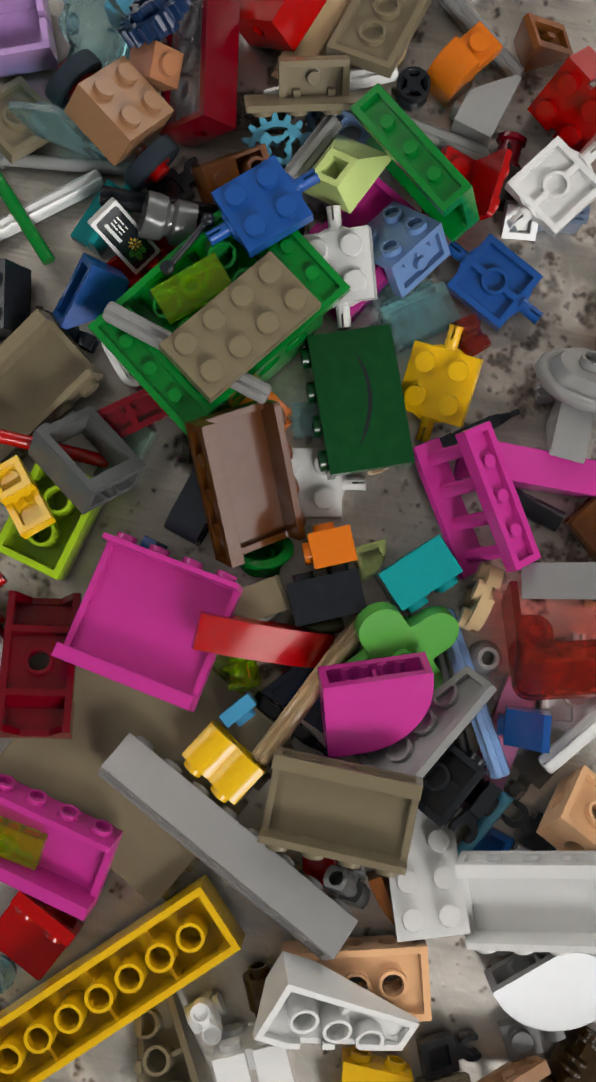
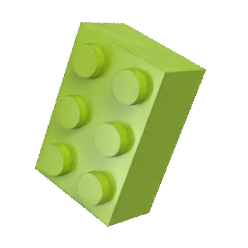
[0,463,104,581]

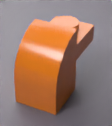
[427,21,503,109]

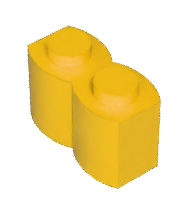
[181,720,266,805]

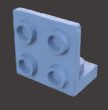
[367,201,451,299]

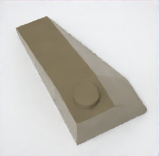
[134,993,214,1082]

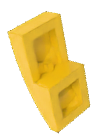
[0,455,57,540]

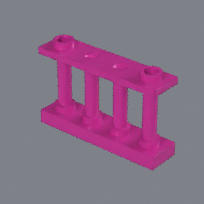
[413,421,541,579]

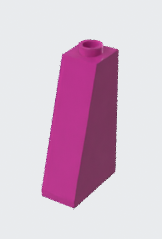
[454,441,596,498]

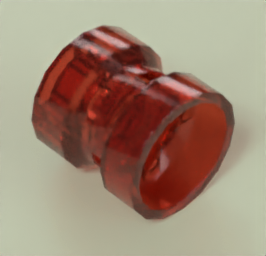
[446,313,492,356]

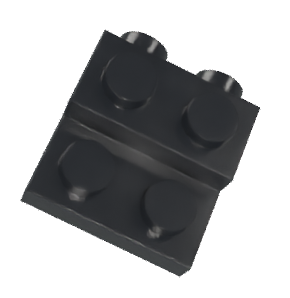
[418,738,488,829]

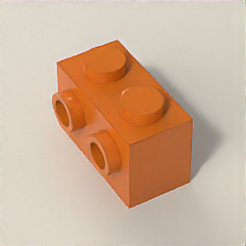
[301,522,358,571]

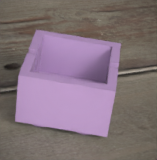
[0,0,59,78]

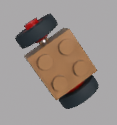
[45,49,180,191]

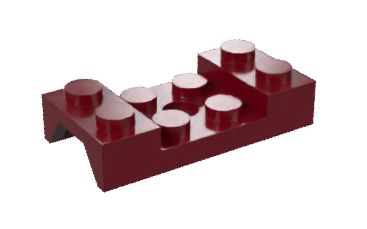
[0,590,82,739]

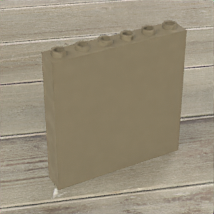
[0,666,294,906]

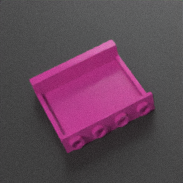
[51,531,243,712]

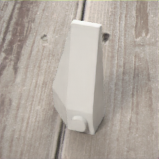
[253,951,420,1051]

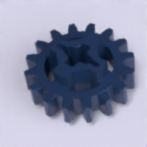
[118,0,192,48]

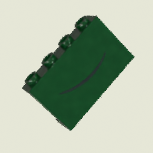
[300,324,415,480]

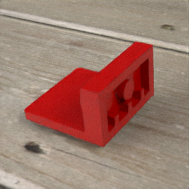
[421,145,512,222]
[0,891,85,981]

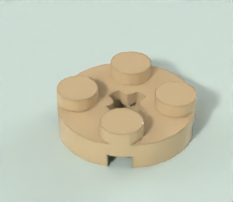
[457,562,504,634]

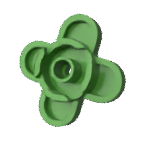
[346,602,459,692]

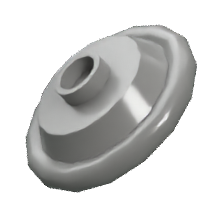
[535,347,596,413]

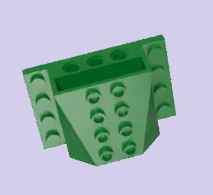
[88,210,351,437]

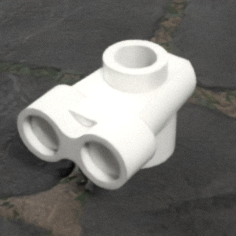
[184,991,227,1046]

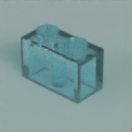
[377,281,461,353]

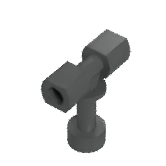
[323,865,370,909]

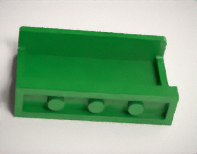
[350,83,480,242]

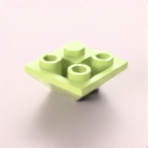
[304,133,392,214]

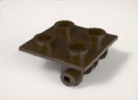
[540,1025,596,1082]

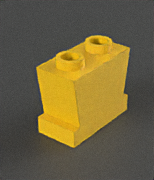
[339,1046,414,1082]

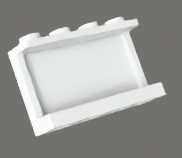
[455,851,596,957]

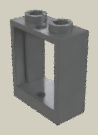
[28,406,146,515]

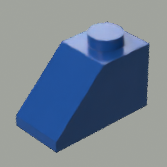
[52,252,130,330]
[497,705,552,753]

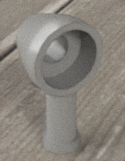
[468,640,502,706]

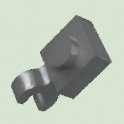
[497,1017,566,1062]

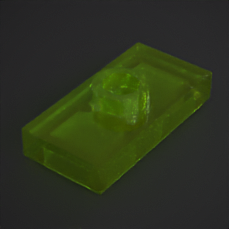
[150,253,232,324]
[0,816,49,870]

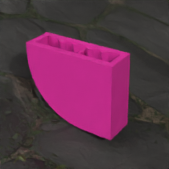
[317,652,434,758]

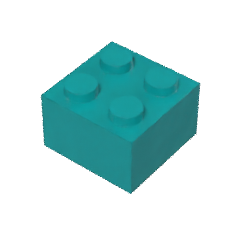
[374,535,463,613]

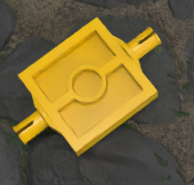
[402,324,483,442]

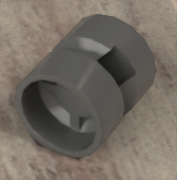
[138,190,199,247]

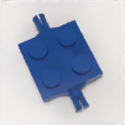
[204,155,320,258]
[445,233,544,332]

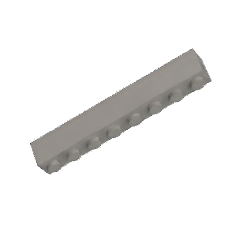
[97,733,358,961]

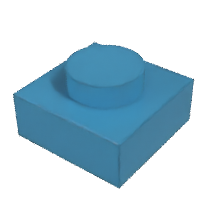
[219,691,258,728]

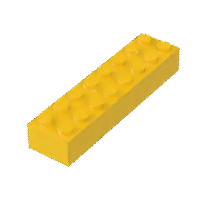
[0,874,245,1082]

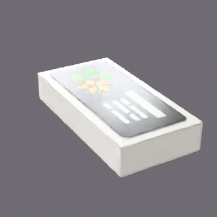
[87,197,161,275]

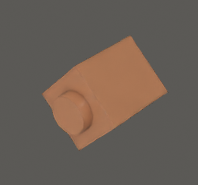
[129,40,184,92]

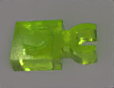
[223,657,262,692]

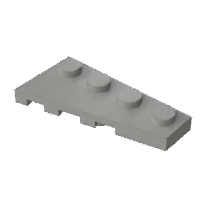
[353,665,497,778]

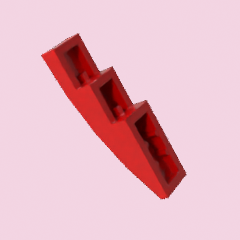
[191,610,335,668]

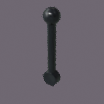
[160,213,215,276]

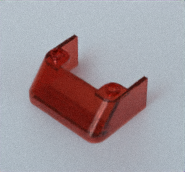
[501,581,596,701]

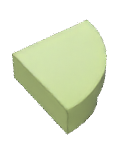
[355,539,386,581]

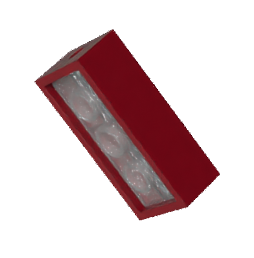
[159,0,240,148]

